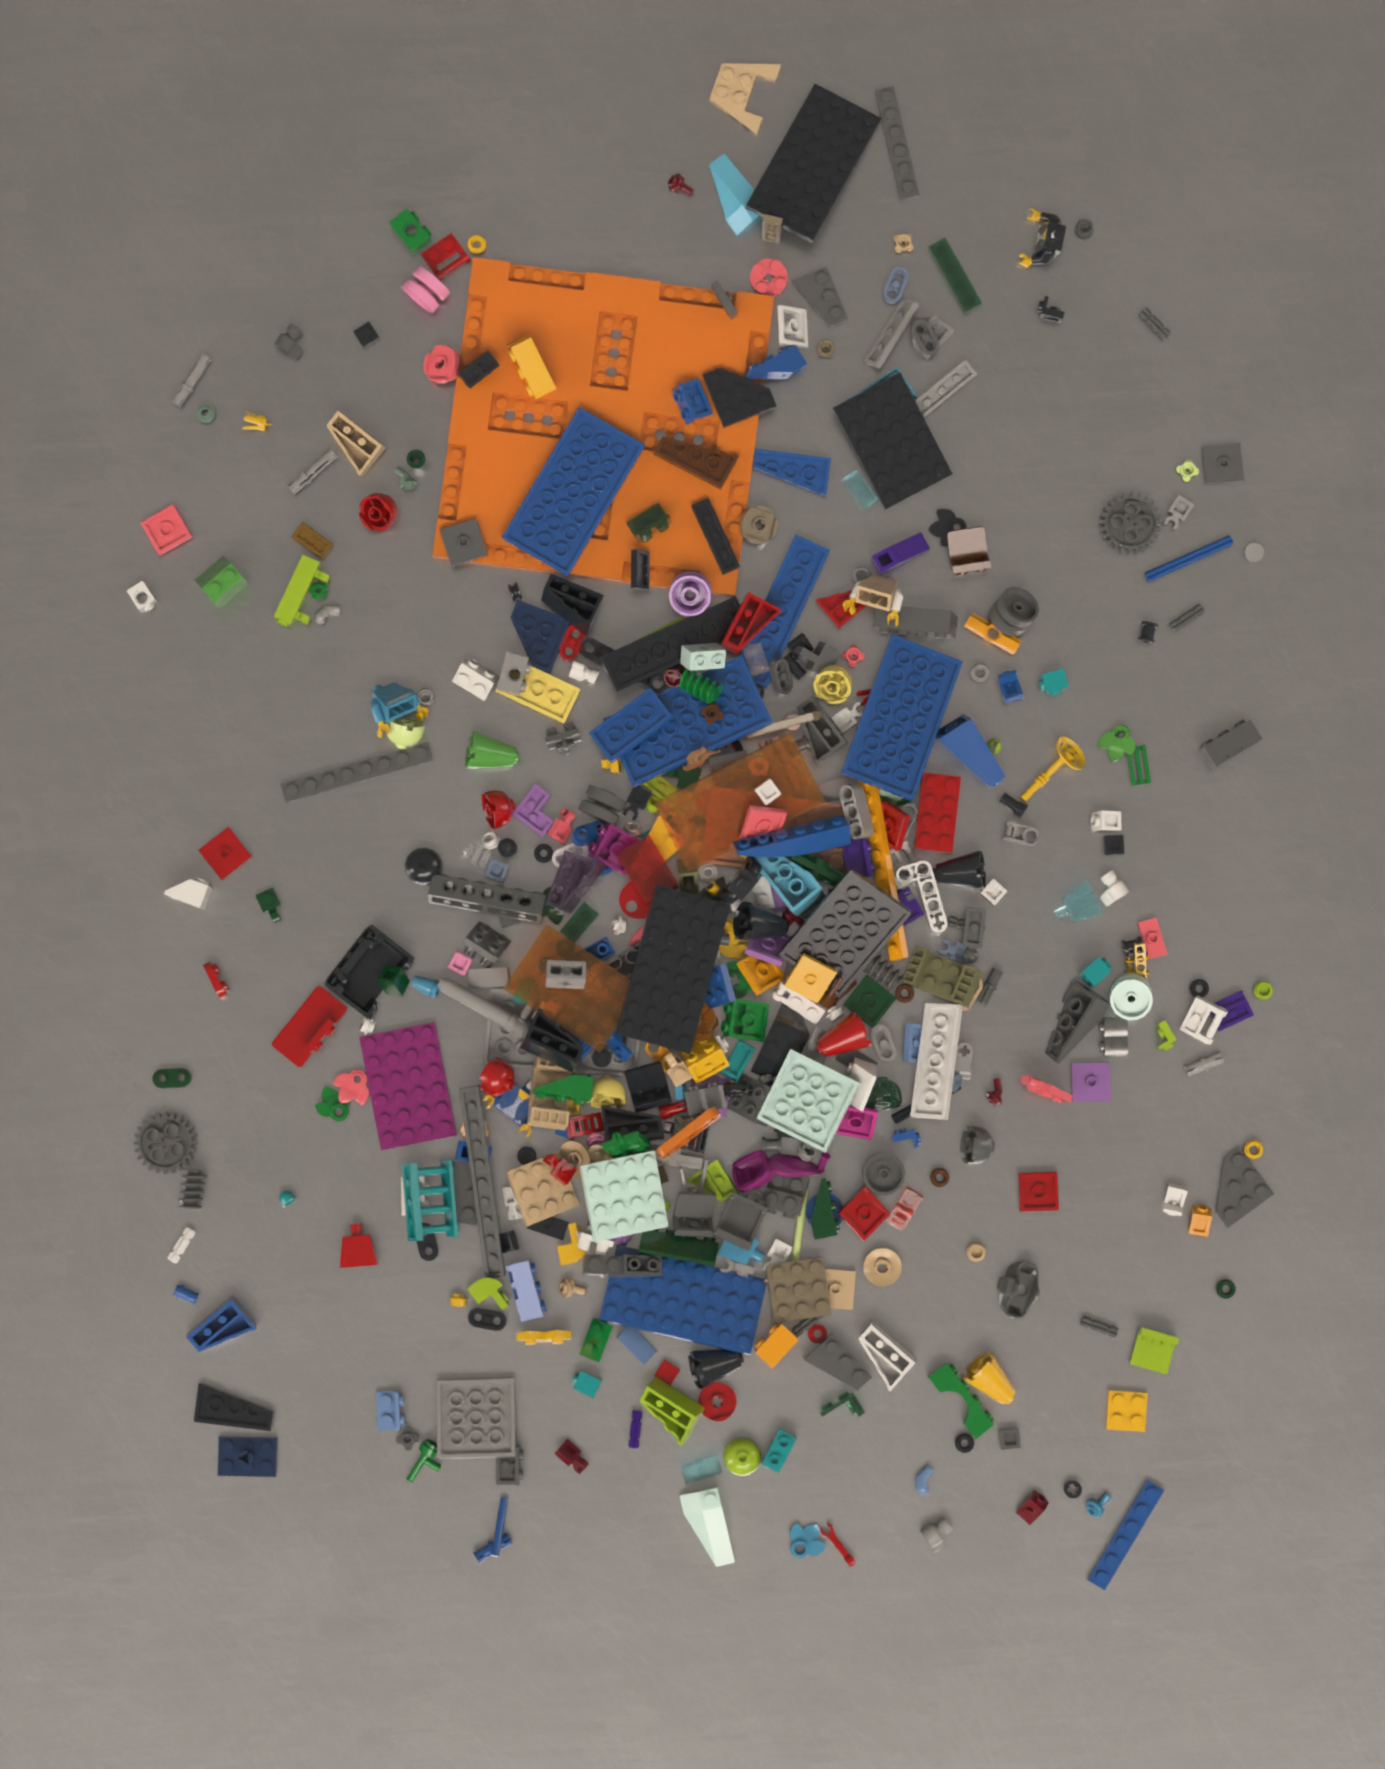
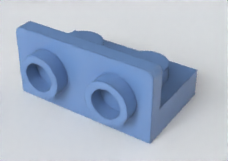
[376,1390,405,1431]

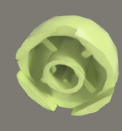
[386,717,425,749]

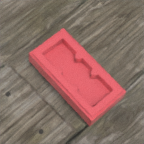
[1137,918,1167,960]

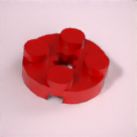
[698,1382,737,1422]

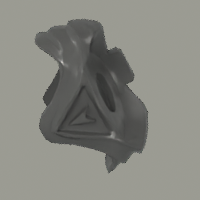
[997,1261,1040,1319]

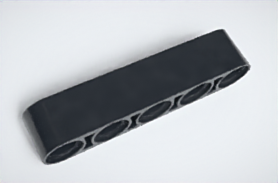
[580,638,666,694]

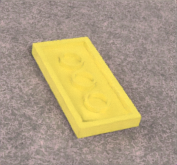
[495,666,581,724]

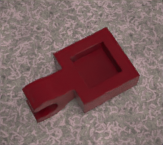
[554,1439,589,1474]

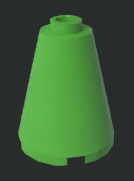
[465,731,519,769]

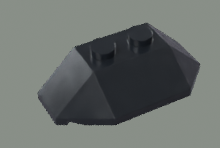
[750,1003,810,1078]

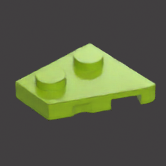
[686,1159,738,1202]

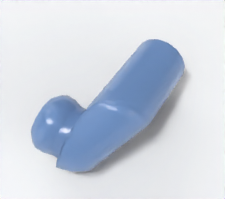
[915,1465,934,1495]

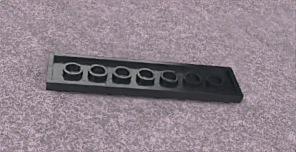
[599,596,740,693]

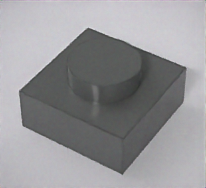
[999,1428,1021,1450]

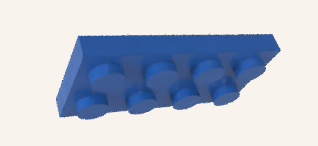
[589,688,673,764]

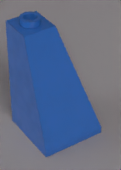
[935,714,1006,787]

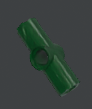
[790,854,845,886]

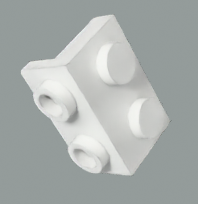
[452,657,499,701]

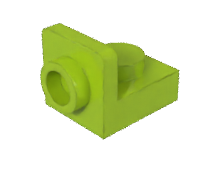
[1156,1020,1177,1051]

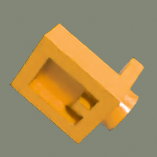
[1188,1204,1212,1237]

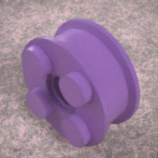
[669,571,712,616]

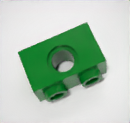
[389,208,432,255]

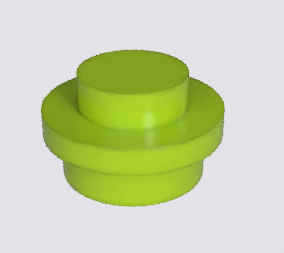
[1254,981,1273,1000]

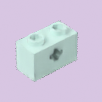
[680,643,726,671]

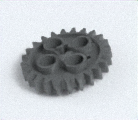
[1099,492,1162,554]
[133,1112,197,1174]

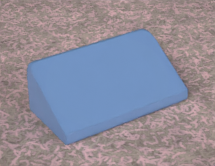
[617,1327,657,1365]

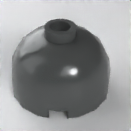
[961,1126,995,1164]

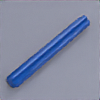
[1145,535,1233,582]

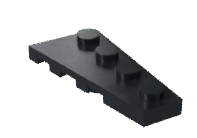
[194,1383,274,1431]

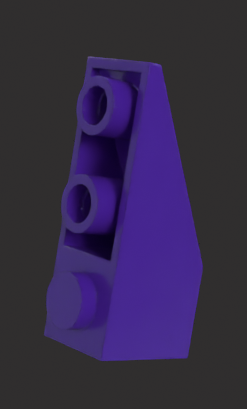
[871,532,930,576]

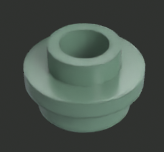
[196,404,215,423]

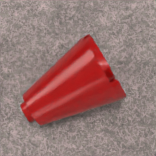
[815,1011,871,1057]

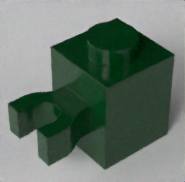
[666,764,702,793]

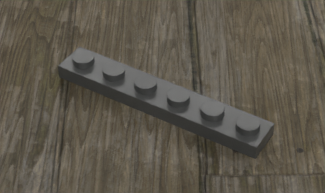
[875,86,919,201]

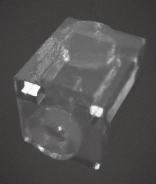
[743,643,770,677]

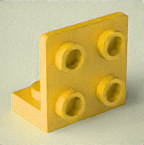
[677,1031,730,1084]

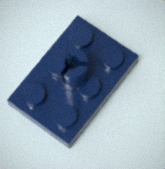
[218,1436,278,1477]

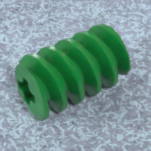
[679,669,723,705]

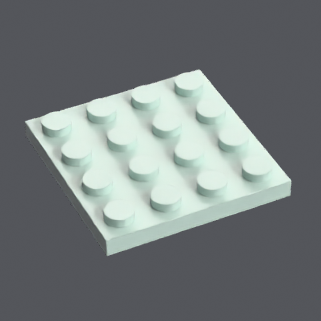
[756,1049,860,1153]
[579,1150,669,1242]

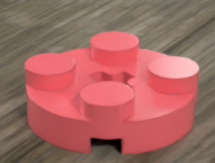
[750,259,788,297]
[423,345,460,384]

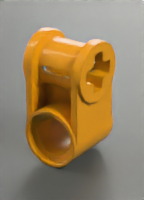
[645,1042,680,1074]

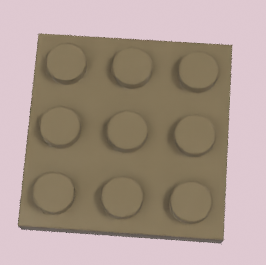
[765,1257,831,1323]

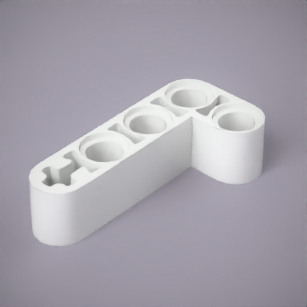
[894,859,947,933]

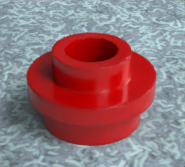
[808,1324,827,1344]

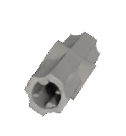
[645,1144,704,1170]

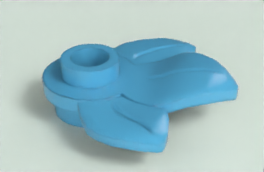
[789,1523,826,1558]

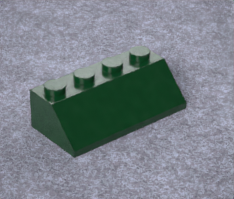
[638,1229,719,1266]

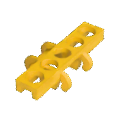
[1124,942,1150,980]

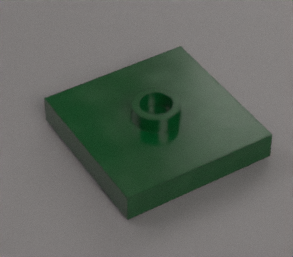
[843,975,897,1028]

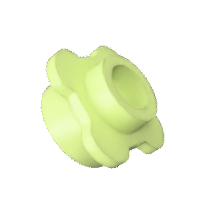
[1176,459,1199,482]

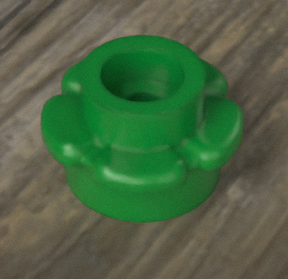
[309,581,328,600]

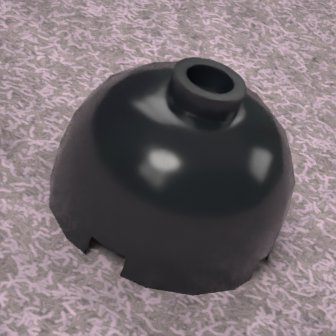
[405,847,443,886]

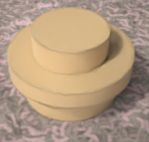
[966,1242,986,1262]

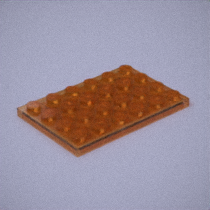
[503,924,630,1053]

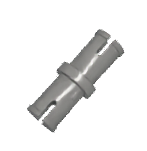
[1184,1051,1224,1077]

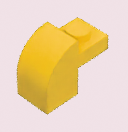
[557,1223,587,1265]

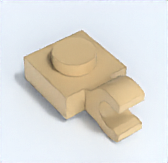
[664,1052,693,1088]

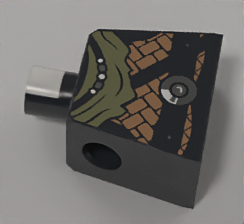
[663,1115,709,1153]

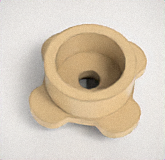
[893,233,913,253]

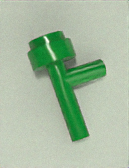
[406,1439,441,1483]

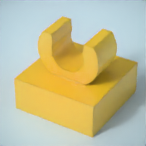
[601,758,622,774]

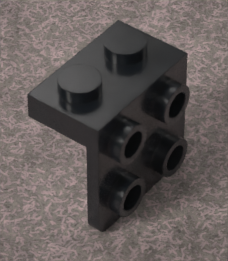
[624,1061,673,1112]

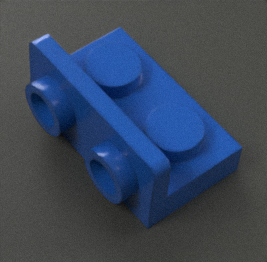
[672,378,713,425]

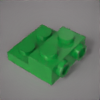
[721,999,769,1042]

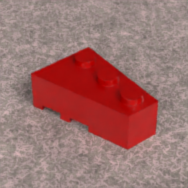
[720,592,782,654]

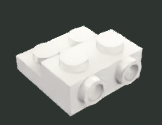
[726,872,776,916]

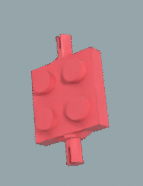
[1020,1075,1073,1103]

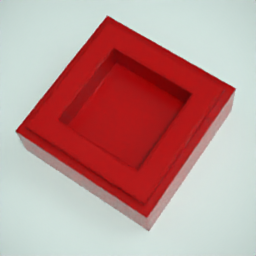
[654,1359,680,1386]

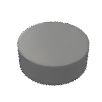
[1244,543,1264,563]

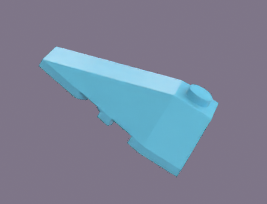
[709,154,763,236]
[755,857,823,917]

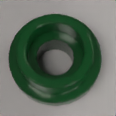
[1216,1279,1236,1299]

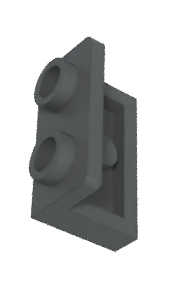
[496,1445,523,1486]

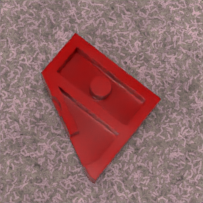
[815,590,867,629]

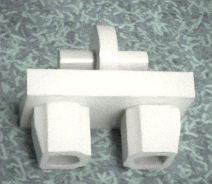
[575,1225,614,1255]

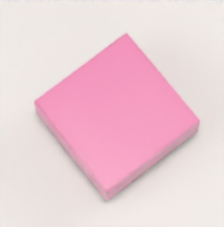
[447,951,473,977]

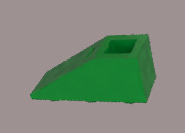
[531,1075,594,1105]

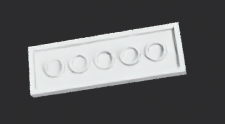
[910,1003,963,1120]

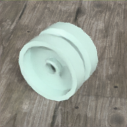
[1110,973,1153,1020]

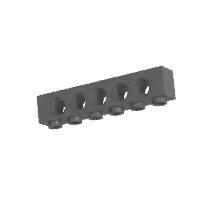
[428,874,546,924]

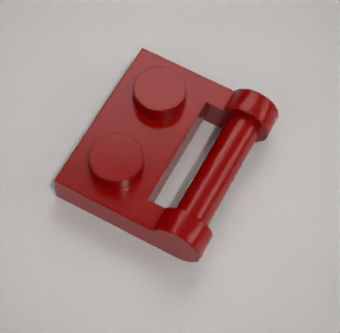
[421,233,471,281]

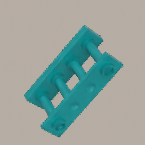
[402,1160,459,1241]

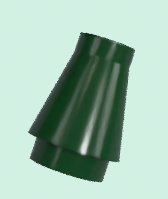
[407,450,426,469]

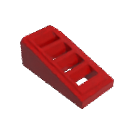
[566,1112,604,1139]

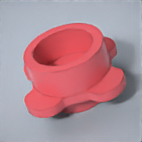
[842,644,865,667]

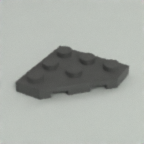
[1216,1147,1274,1228]

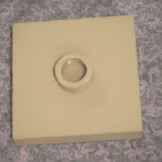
[825,1269,856,1310]

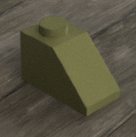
[677,857,699,895]

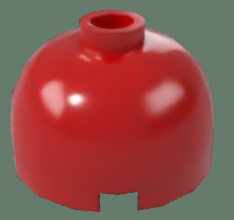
[359,493,398,532]
[481,790,515,829]
[478,1057,515,1096]

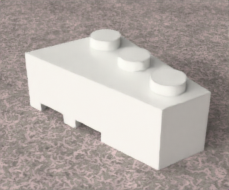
[859,1321,916,1391]

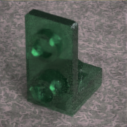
[819,1391,865,1417]

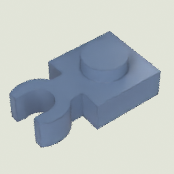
[938,940,968,965]

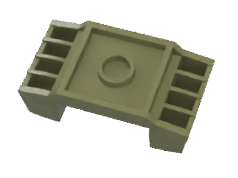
[902,946,983,1008]

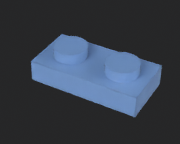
[903,1023,922,1063]

